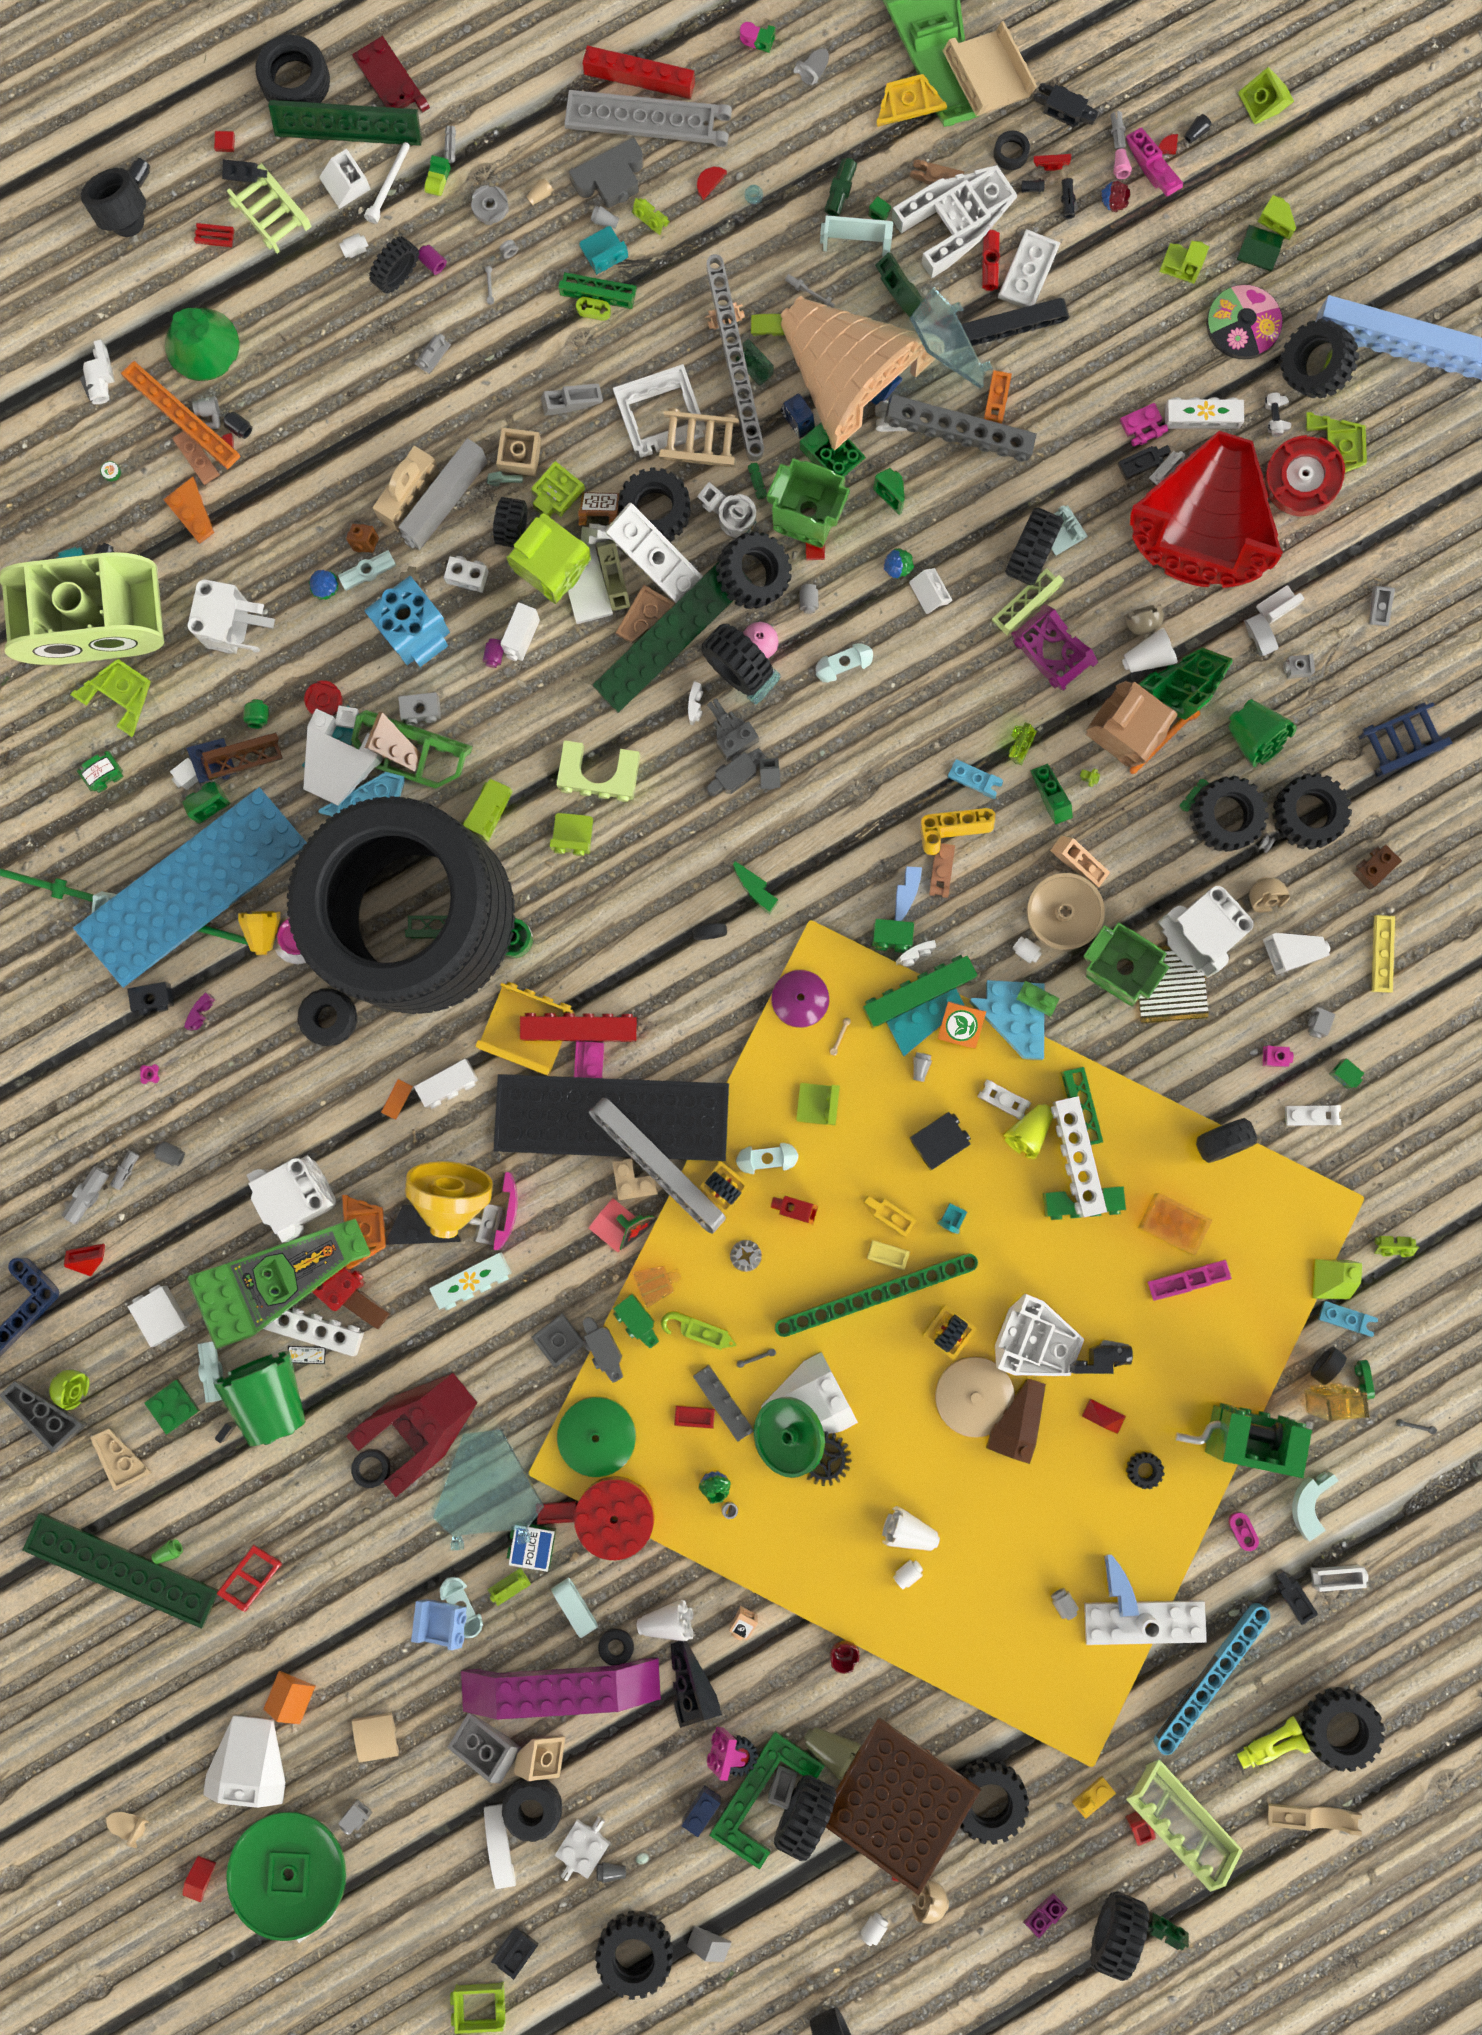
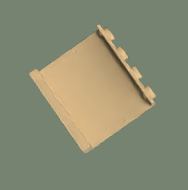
[942,21,1037,116]

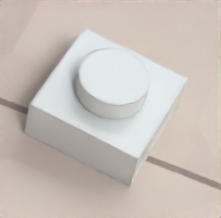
[335,706,359,729]

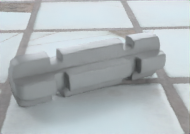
[444,126,456,163]

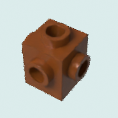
[346,524,379,553]

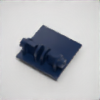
[186,738,236,783]

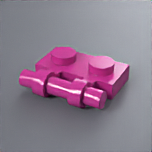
[1120,403,1168,446]

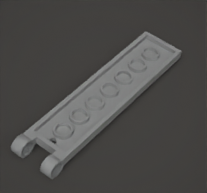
[565,90,732,147]

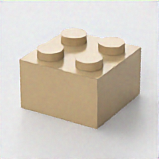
[496,428,541,477]

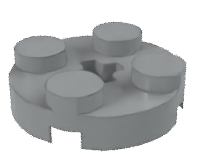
[471,185,509,225]

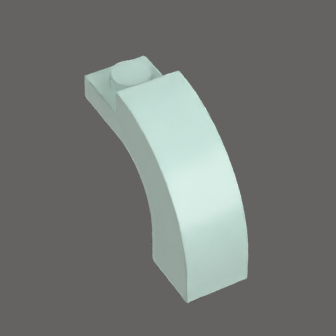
[1292,1472,1339,1542]

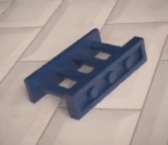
[1358,702,1453,777]

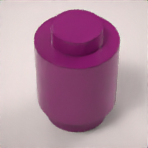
[482,638,504,668]

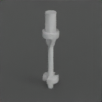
[785,274,835,308]

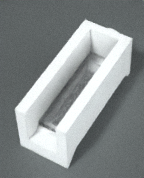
[1311,1564,1368,1592]

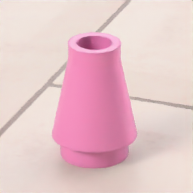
[1113,149,1132,179]

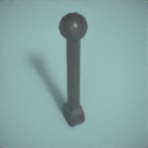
[737,1348,776,1368]
[1396,1419,1437,1434]

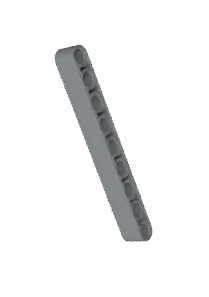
[589,1097,726,1234]

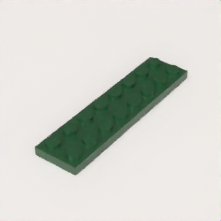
[268,100,422,146]

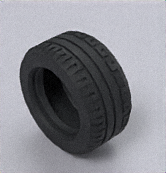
[255,35,330,103]

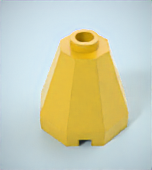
[238,911,281,955]

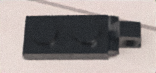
[222,159,267,183]
[1118,445,1171,480]
[1274,1569,1318,1625]

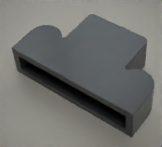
[569,137,644,208]

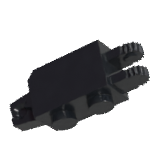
[1033,83,1098,127]

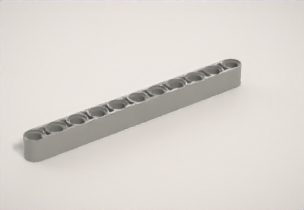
[706,254,764,461]

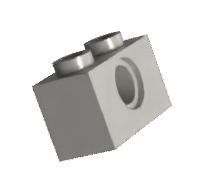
[398,692,441,725]

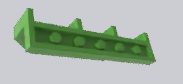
[351,710,473,789]

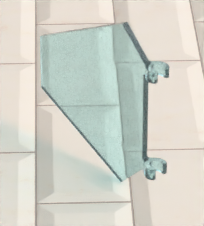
[910,287,993,389]
[433,1430,544,1551]

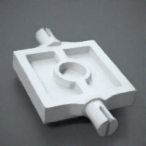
[555,1817,611,1881]

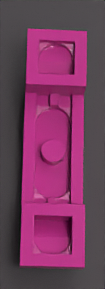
[493,1172,518,1250]

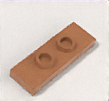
[172,431,220,485]

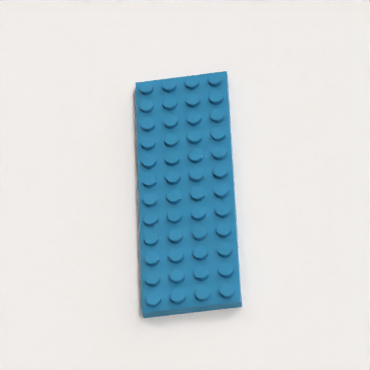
[73,787,307,988]

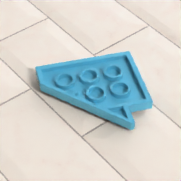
[318,772,406,817]
[970,980,1045,1060]

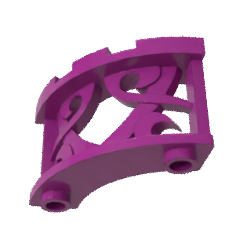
[1011,604,1098,691]

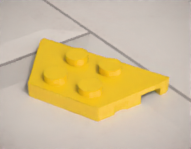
[877,74,947,127]

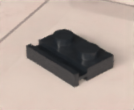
[491,1925,539,1980]

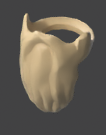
[106,1812,149,1848]

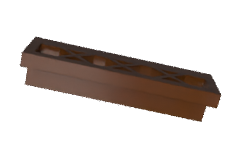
[201,732,283,780]

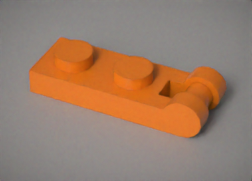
[984,370,1012,424]

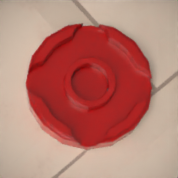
[304,680,343,716]

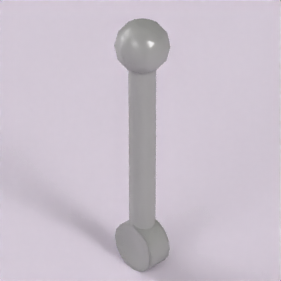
[485,266,494,305]

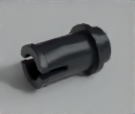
[1021,178,1045,194]

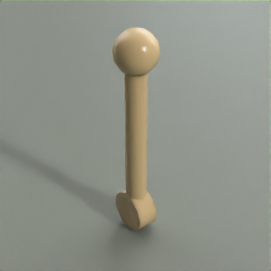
[830,1018,851,1056]

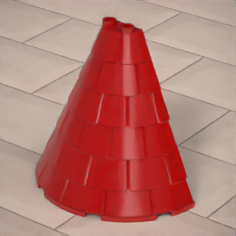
[1130,431,1283,588]

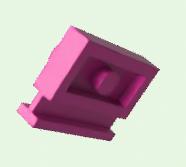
[574,1041,604,1078]

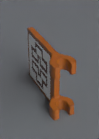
[578,492,619,525]

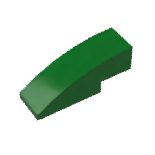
[733,861,778,915]

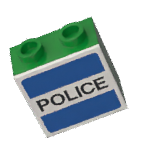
[507,1522,557,1572]

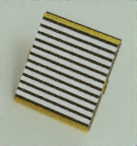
[1138,945,1209,1024]

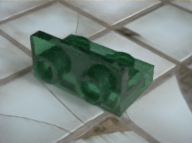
[735,338,774,386]

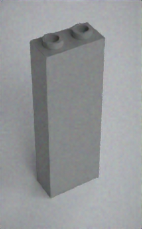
[399,438,487,550]

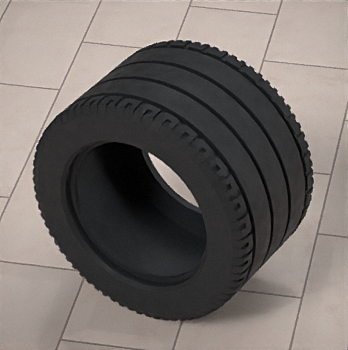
[287,796,515,1014]

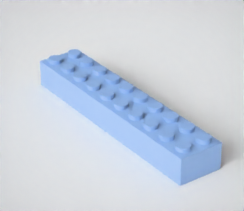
[1316,295,1482,381]

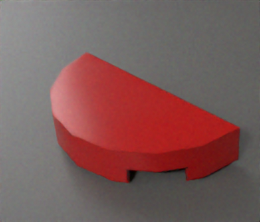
[1034,154,1071,171]
[697,166,727,201]

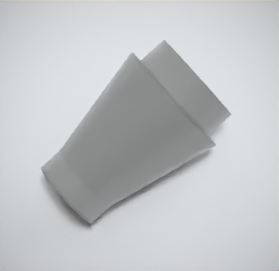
[591,206,619,229]
[913,1052,932,1082]

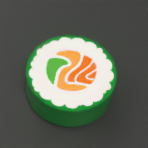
[100,461,121,482]

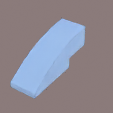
[895,866,922,921]
[1104,1555,1139,1617]

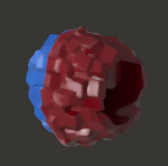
[1101,180,1131,212]

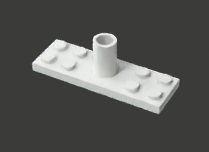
[604,503,703,603]
[1084,1600,1206,1645]

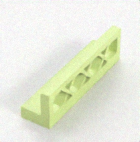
[992,568,1064,636]

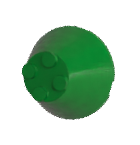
[165,308,240,381]

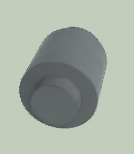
[154,1141,185,1166]

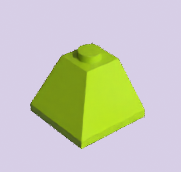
[1238,67,1294,124]
[1312,1259,1362,1299]

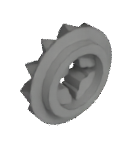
[730,1240,762,1272]

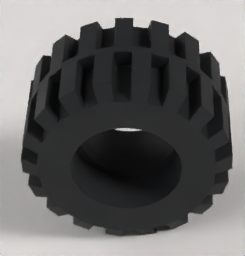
[493,497,528,548]

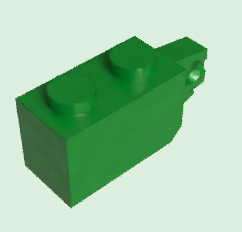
[613,1293,659,1348]

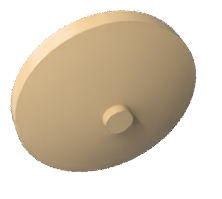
[1027,873,1105,950]
[935,1357,1015,1437]

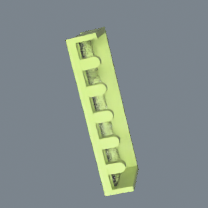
[1126,1760,1243,1892]

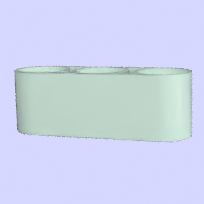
[551,1578,598,1638]

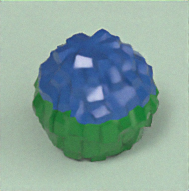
[884,548,914,579]
[309,570,339,600]
[699,1471,731,1504]

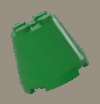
[1228,699,1297,768]

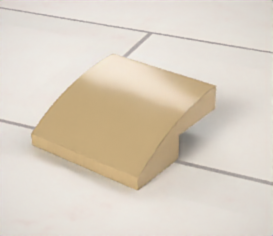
[352,1712,399,1762]

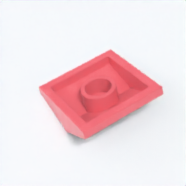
[589,1198,636,1252]

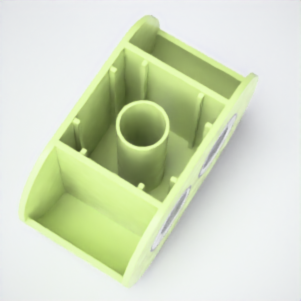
[0,552,164,665]

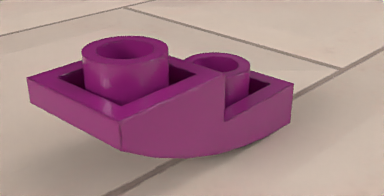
[184,992,215,1031]
[1023,1893,1068,1939]

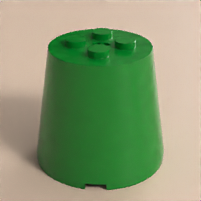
[213,1351,306,1446]

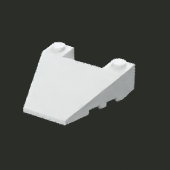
[303,709,383,806]

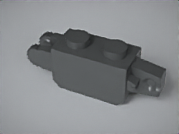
[707,748,765,797]
[582,1317,624,1383]

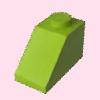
[1257,195,1296,240]

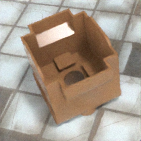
[1085,681,1177,767]

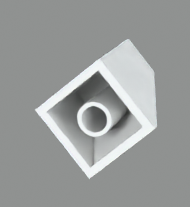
[1263,933,1330,975]

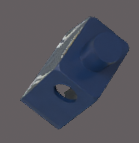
[780,393,815,439]

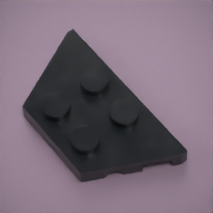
[386,1205,461,1245]

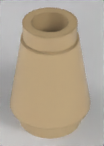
[526,178,554,205]

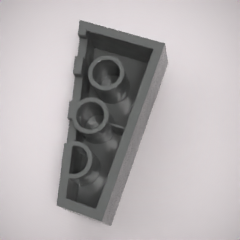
[0,1381,87,1453]

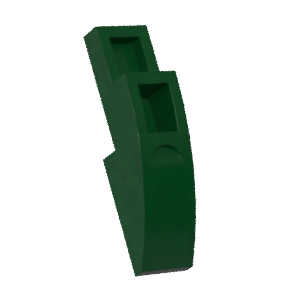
[875,252,931,325]

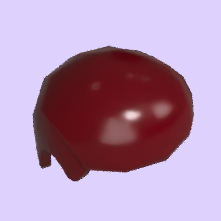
[830,1640,860,1674]

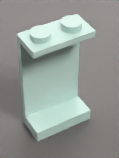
[820,216,893,256]

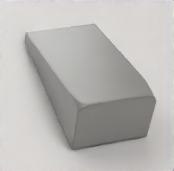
[1369,586,1395,626]

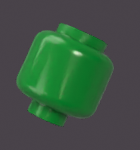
[243,699,269,729]

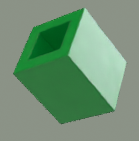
[1329,1058,1364,1089]

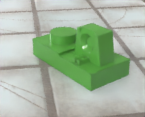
[1016,981,1060,1017]

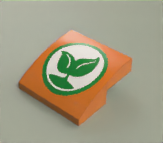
[938,1001,987,1049]

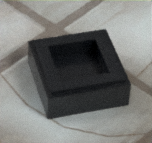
[215,1421,237,1443]

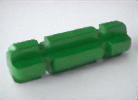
[748,463,767,500]
[1179,779,1209,812]

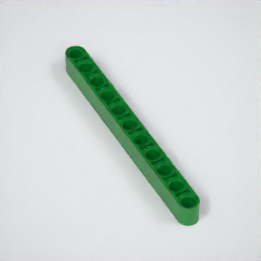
[775,1253,978,1337]

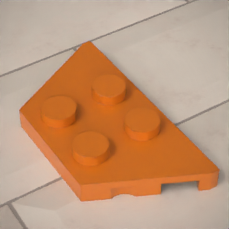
[342,1195,386,1269]

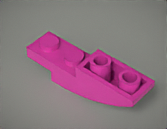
[1126,127,1183,196]

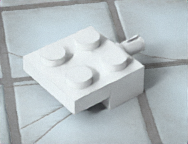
[581,523,618,546]

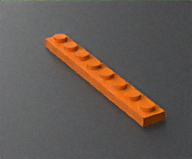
[121,361,241,470]

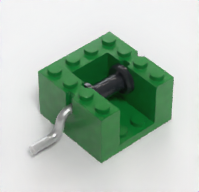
[1175,1403,1312,1479]

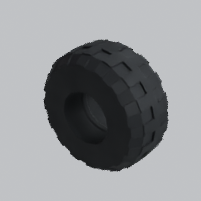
[297,988,358,1046]
[1196,1118,1258,1163]
[502,1778,562,1842]

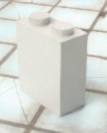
[501,602,540,661]
[128,1285,190,1347]

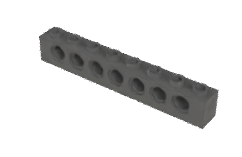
[884,394,1037,462]

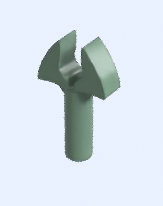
[487,471,523,486]

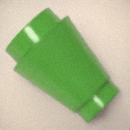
[151,1539,183,1564]

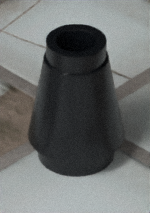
[1184,114,1212,144]

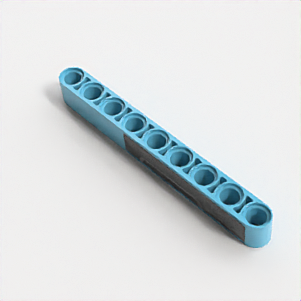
[1154,1603,1270,1755]

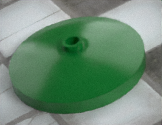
[557,1397,636,1477]
[754,1397,825,1478]

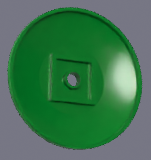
[226,1812,346,1941]

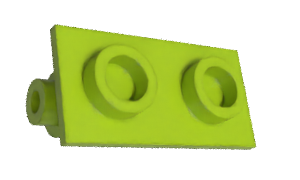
[632,198,670,235]
[1374,1236,1419,1257]
[487,1568,531,1606]

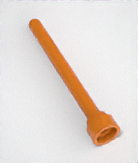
[1130,711,1201,774]

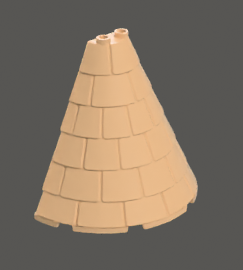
[781,296,942,450]

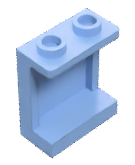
[411,1599,467,1650]

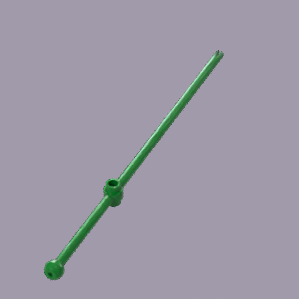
[0,868,248,945]

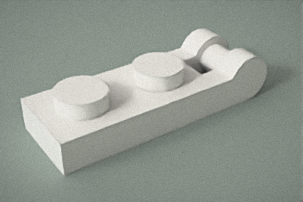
[1285,1105,1341,1126]

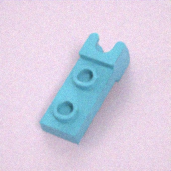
[948,759,1003,799]
[1318,1301,1378,1337]

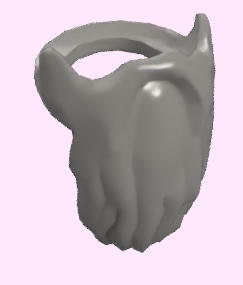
[793,49,829,85]

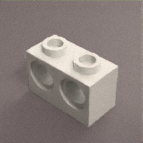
[444,556,489,593]

